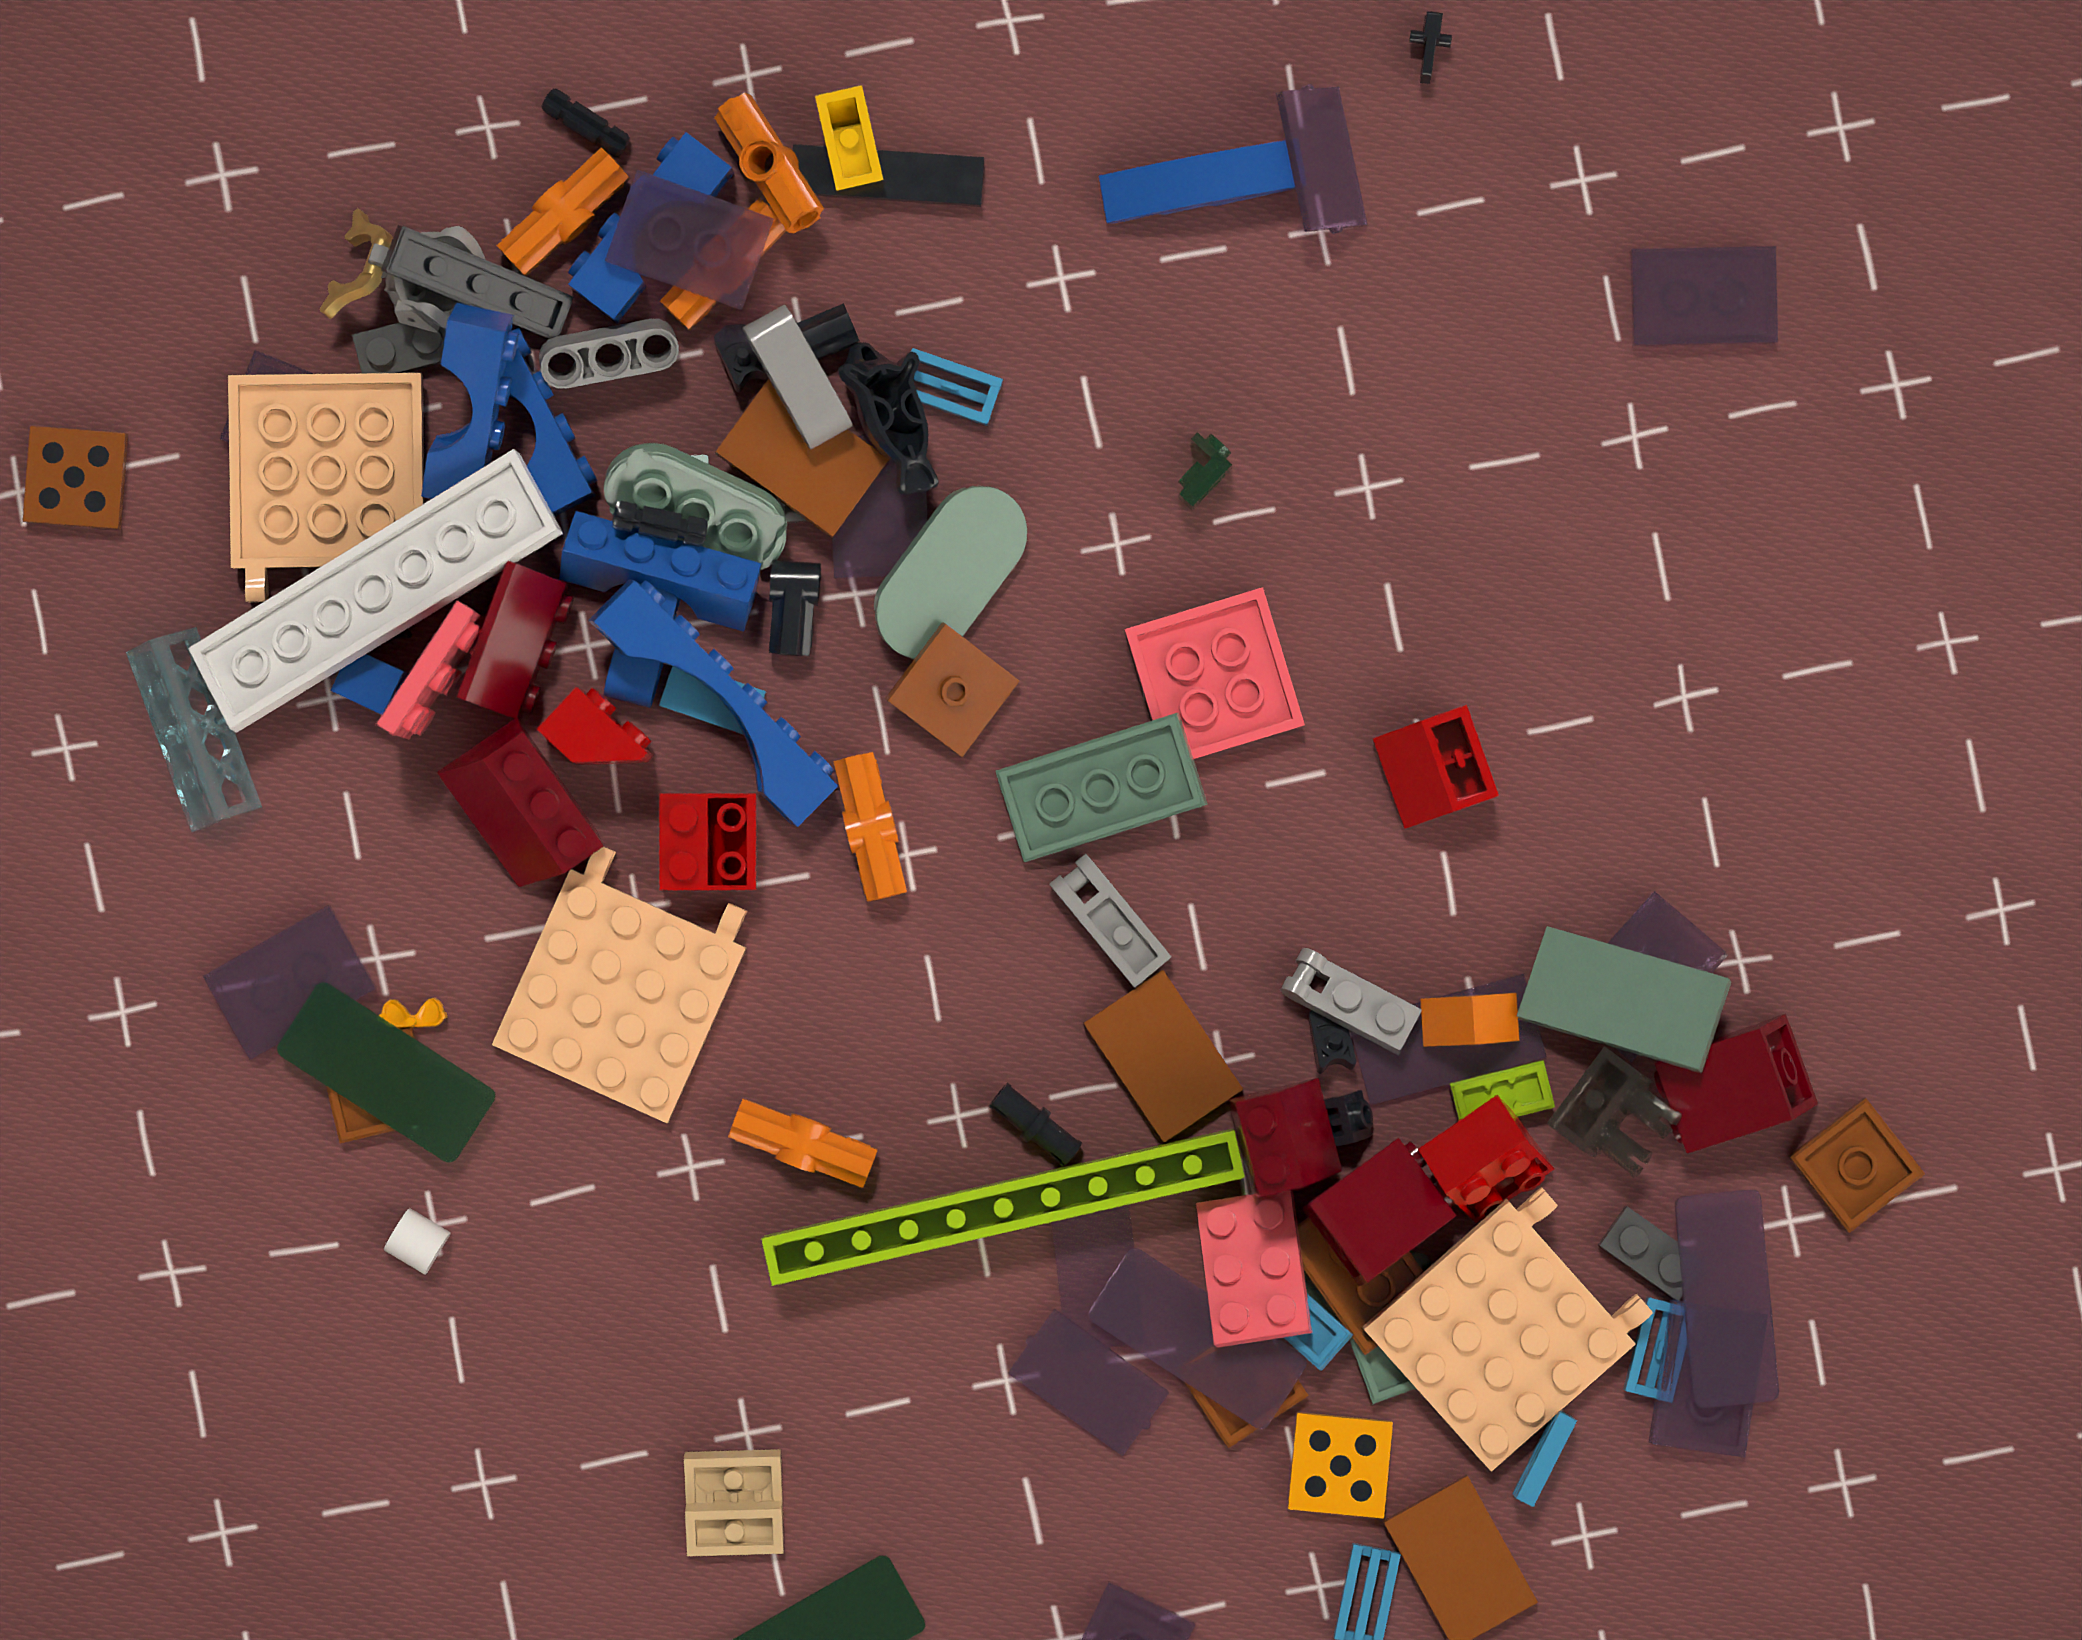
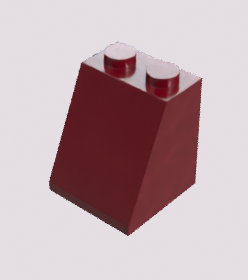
[1654,1014,1818,1154]
[1228,1078,1342,1197]
[1302,1137,1456,1286]

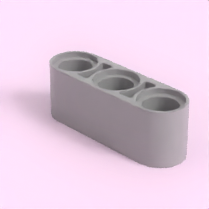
[742,304,853,450]
[539,319,679,389]

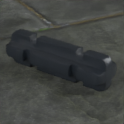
[541,88,630,157]
[612,501,708,547]

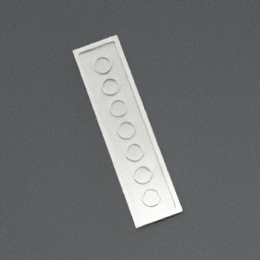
[188,449,563,733]

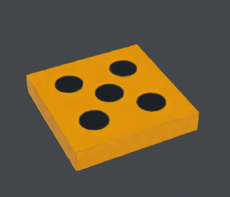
[1287,1412,1393,1518]

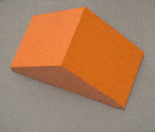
[1420,993,1520,1047]

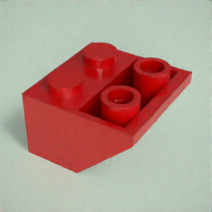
[537,687,654,765]
[1372,705,1499,829]
[659,793,757,891]
[1418,1094,1555,1223]

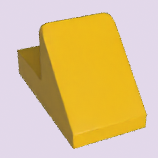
[815,85,883,191]

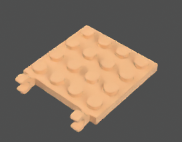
[228,373,425,602]
[492,847,747,1123]
[1362,1187,1653,1472]

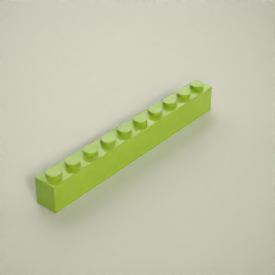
[761,1128,1245,1286]

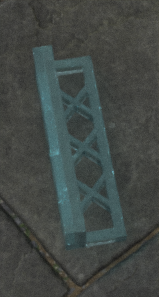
[126,627,262,833]

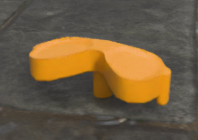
[378,998,447,1028]

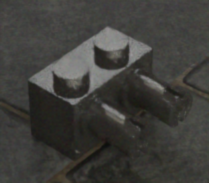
[1546,1046,1682,1178]

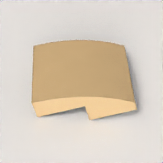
[684,1449,784,1556]

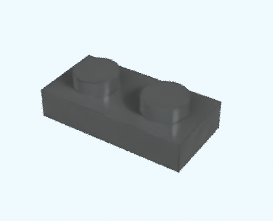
[352,323,446,374]
[1598,1205,1706,1301]

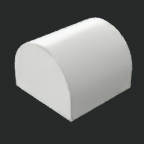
[384,1208,451,1275]

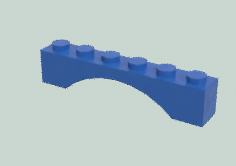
[588,580,838,827]

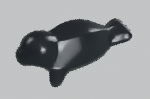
[838,342,939,495]

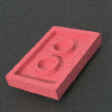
[1196,1190,1312,1348]

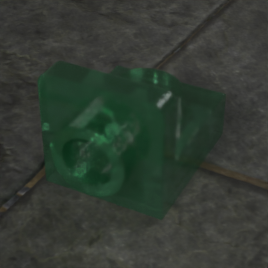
[1178,432,1232,511]

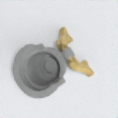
[320,209,486,332]

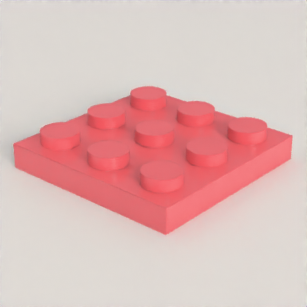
[1125,587,1305,759]
[377,601,486,740]

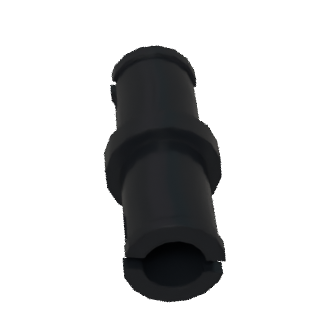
[988,1082,1082,1167]

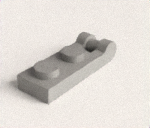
[1049,854,1171,988]
[1280,948,1422,1055]

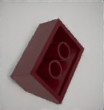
[457,561,574,721]
[437,718,604,887]

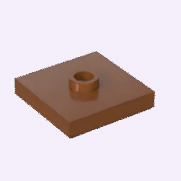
[885,622,1020,757]

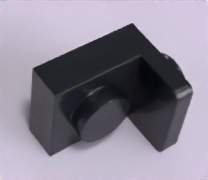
[1324,1090,1373,1146]

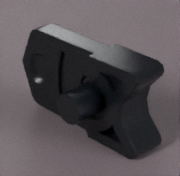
[1409,11,1452,84]
[714,324,769,392]
[1308,1010,1357,1074]

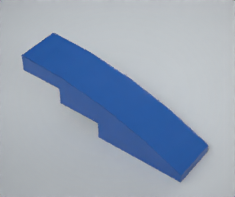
[1099,139,1304,224]

